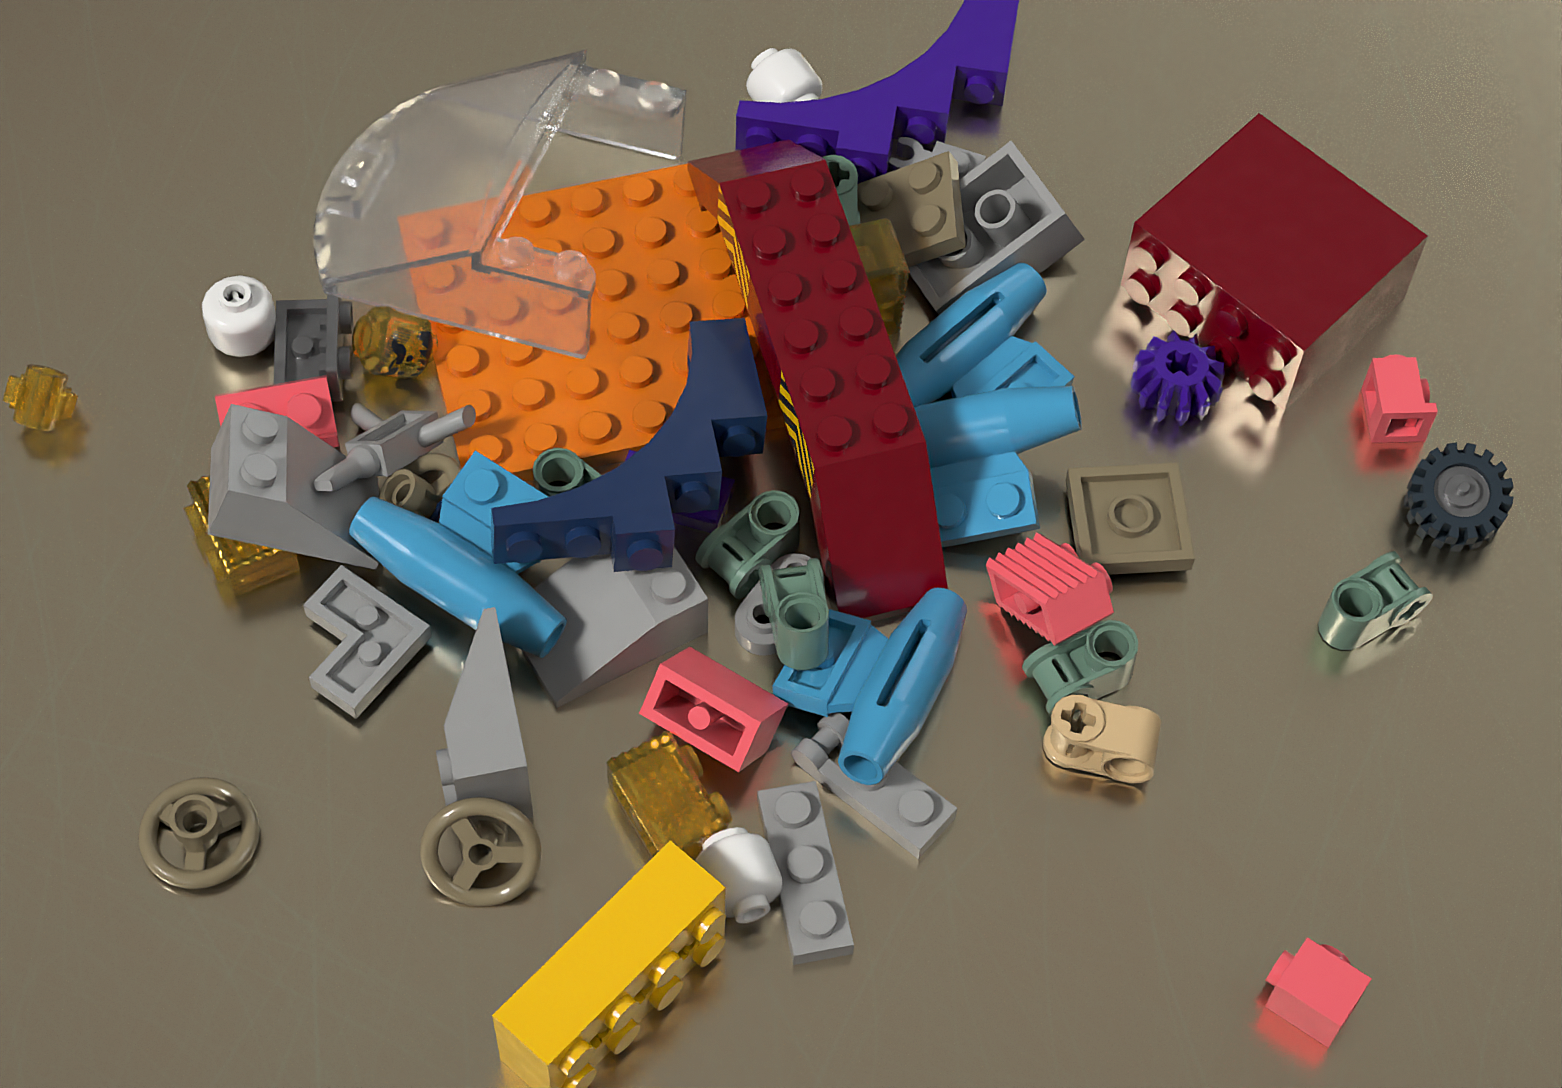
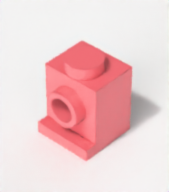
[1361,354,1438,443]

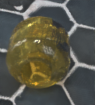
[352,304,438,380]

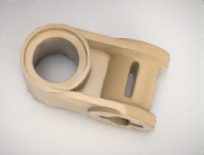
[1043,695,1161,783]

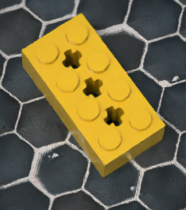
[492,840,726,1088]

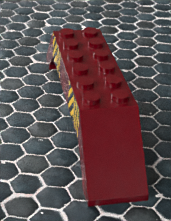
[687,139,948,622]

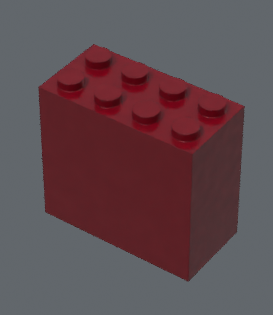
[1121,113,1428,411]

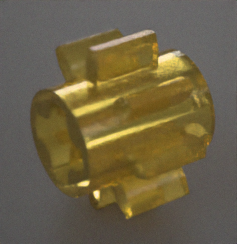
[3,364,79,431]

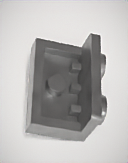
[273,282,354,402]

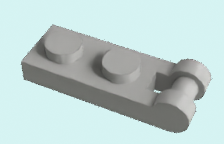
[791,713,957,859]

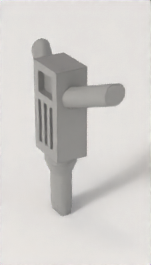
[314,402,476,491]

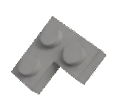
[303,565,432,719]

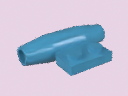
[896,263,1075,407]
[914,386,1082,548]
[349,450,567,658]
[773,588,967,785]

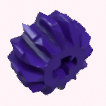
[1130,330,1225,426]

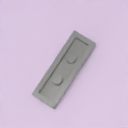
[757,781,854,965]

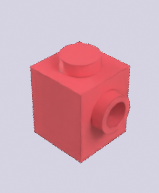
[1265,937,1372,1048]

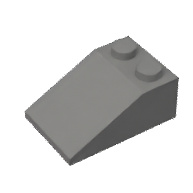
[906,141,1085,315]
[208,404,379,570]
[520,547,708,708]
[436,607,533,818]

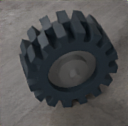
[1404,442,1514,552]

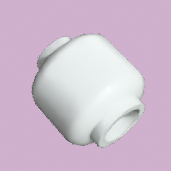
[746,48,822,103]
[202,275,276,357]
[695,827,782,923]

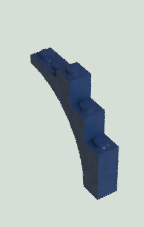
[491,318,767,572]

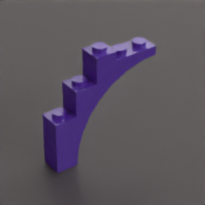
[735,0,1019,184]

